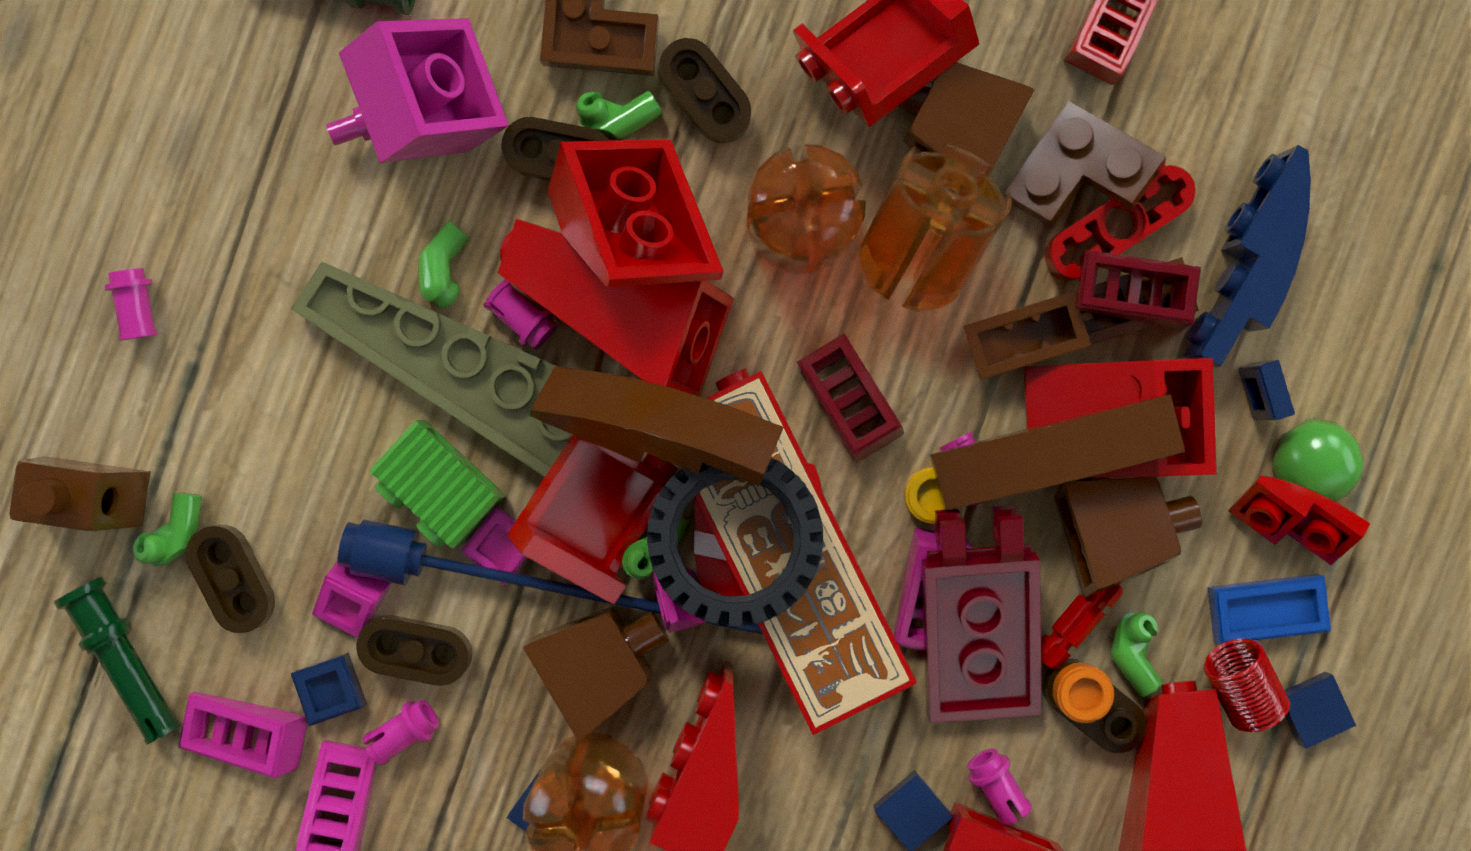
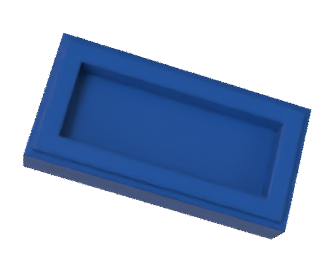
[1207,574,1331,645]

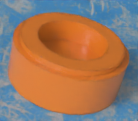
[1053,662,1114,723]

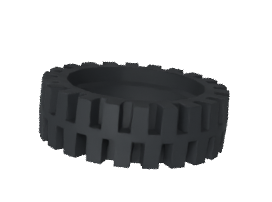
[647,458,823,626]

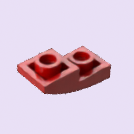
[1228,475,1370,565]

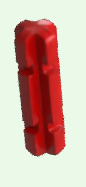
[1041,584,1124,670]

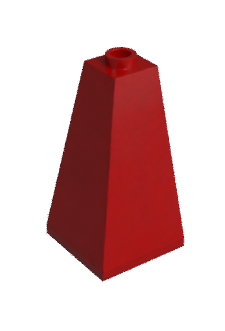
[497,219,734,397]
[1118,681,1246,851]

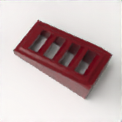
[1075,250,1201,329]
[797,333,904,462]

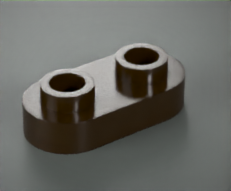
[659,38,751,143]
[501,117,609,181]
[186,525,275,633]
[356,615,472,686]
[1042,658,1146,753]

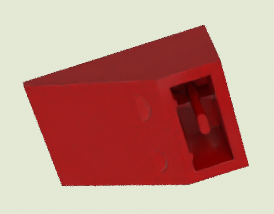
[1024,358,1217,478]
[645,660,739,851]

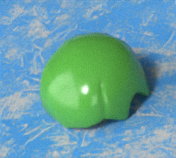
[1271,418,1364,502]

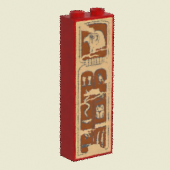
[681,368,917,735]

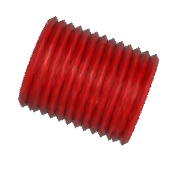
[1203,638,1290,733]

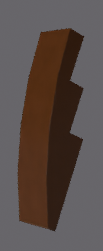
[964,257,1199,380]
[530,366,784,486]
[930,395,1185,510]

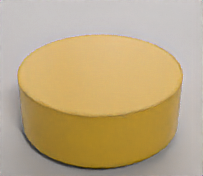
[903,467,959,524]

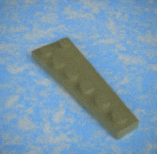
[291,262,573,477]

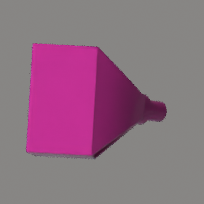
[326,18,509,163]

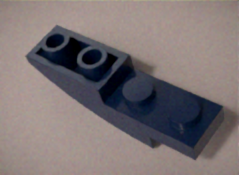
[1183,145,1311,367]

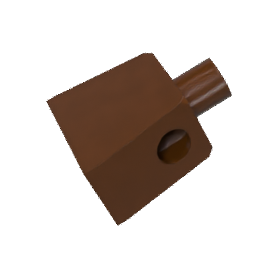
[898,62,1035,195]
[9,456,151,531]
[1054,477,1202,598]
[523,606,669,741]

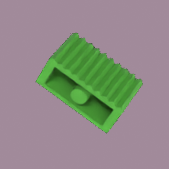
[369,420,507,548]

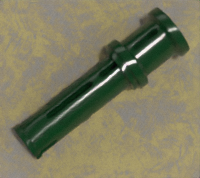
[54,576,181,745]

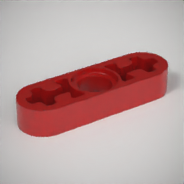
[1045,165,1196,281]

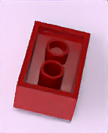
[548,139,724,287]

